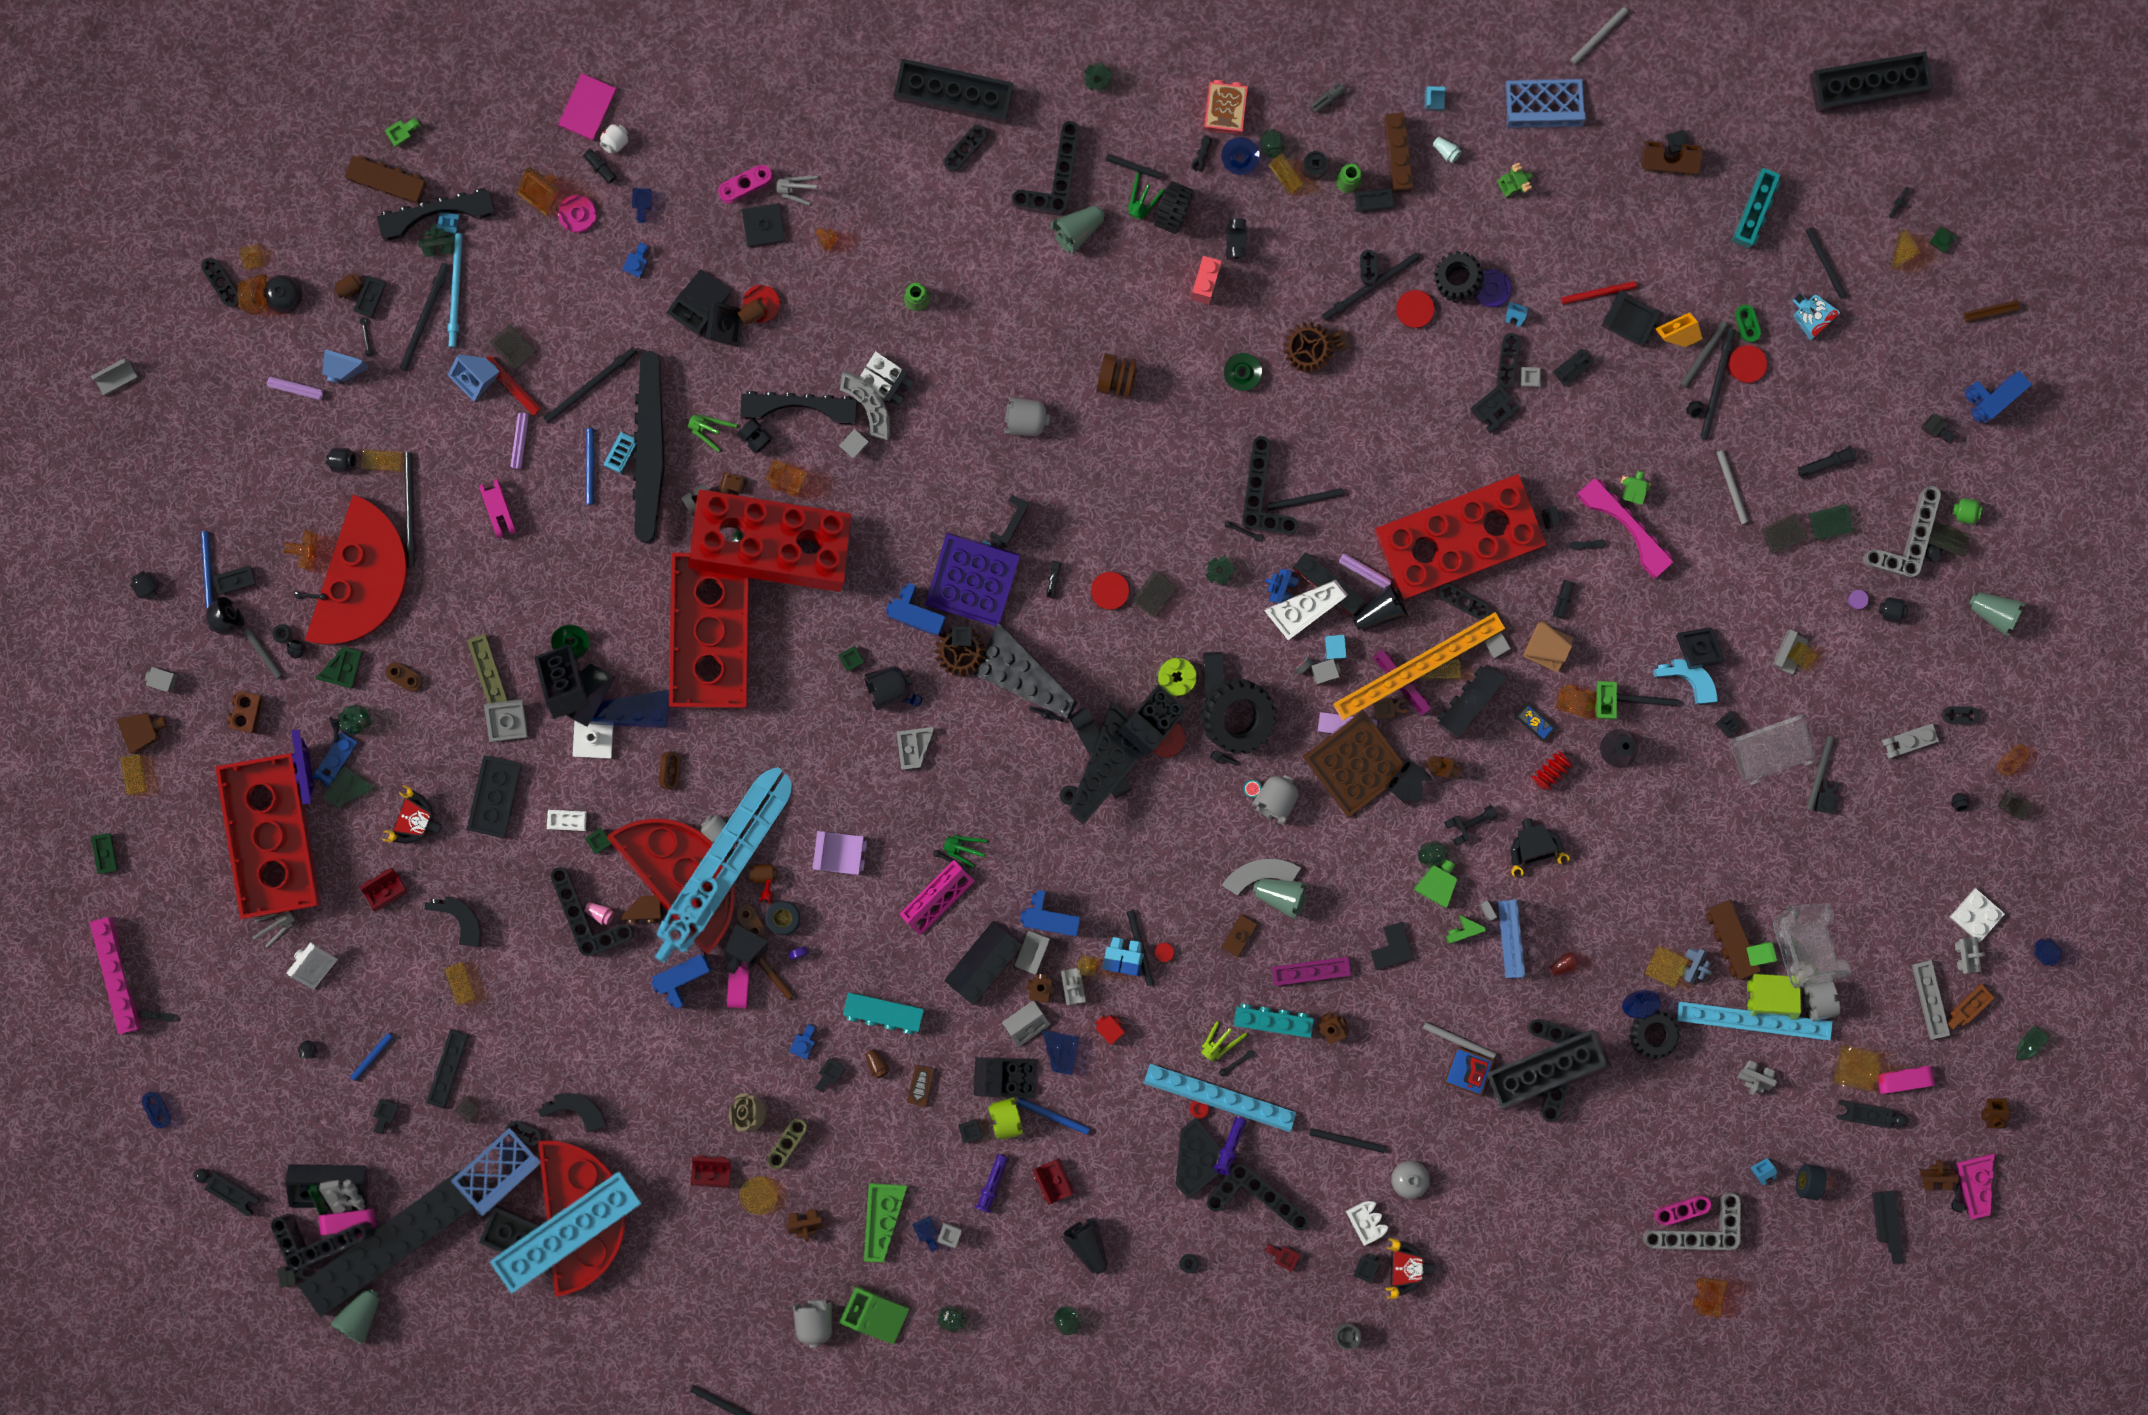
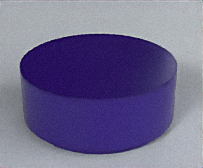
[789,947,809,960]

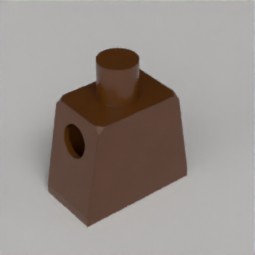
[116,713,167,754]

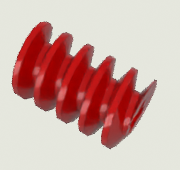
[1531,750,1573,791]

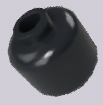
[326,448,356,473]
[130,570,159,600]
[1879,597,1908,623]

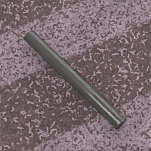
[1680,321,1728,388]
[1806,736,1835,811]

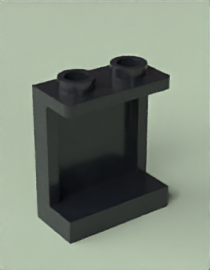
[1601,290,1662,347]
[990,495,1029,548]

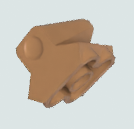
[1523,621,1573,672]

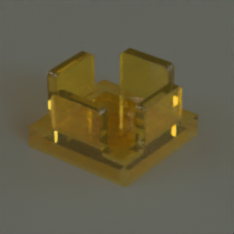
[1833,1045,1881,1092]

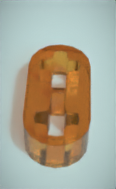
[1997,744,2029,776]

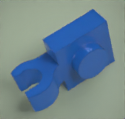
[622,242,648,278]
[789,1024,815,1060]

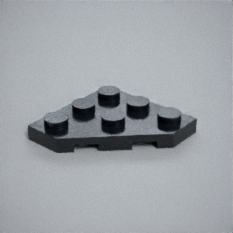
[1176,1117,1233,1199]

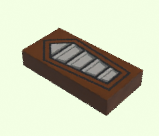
[907,1065,934,1107]

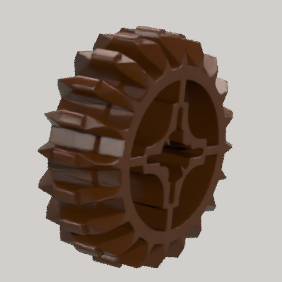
[1283,321,1335,373]
[934,625,986,677]

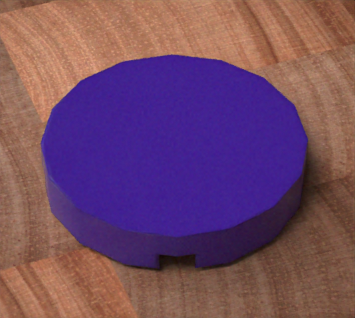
[1474,269,1511,308]

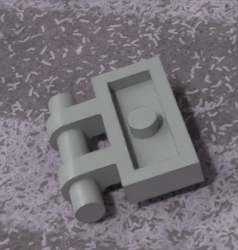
[320,1180,365,1214]

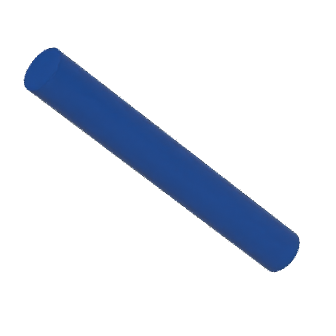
[350,1032,394,1082]

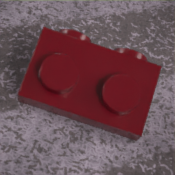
[359,868,408,912]
[690,1155,731,1188]
[1033,1158,1075,1205]

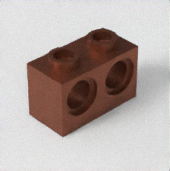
[228,691,264,734]

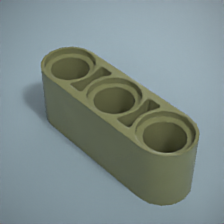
[768,1118,807,1169]

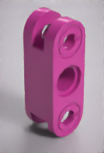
[718,165,773,204]
[479,479,517,539]

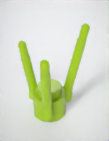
[1201,1021,1247,1062]

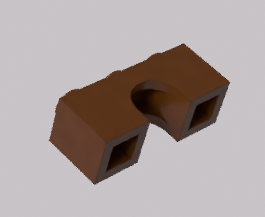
[1641,140,1703,175]

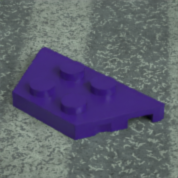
[291,730,315,804]

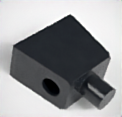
[724,924,769,974]

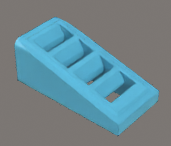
[604,432,637,474]

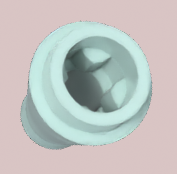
[1433,136,1462,163]

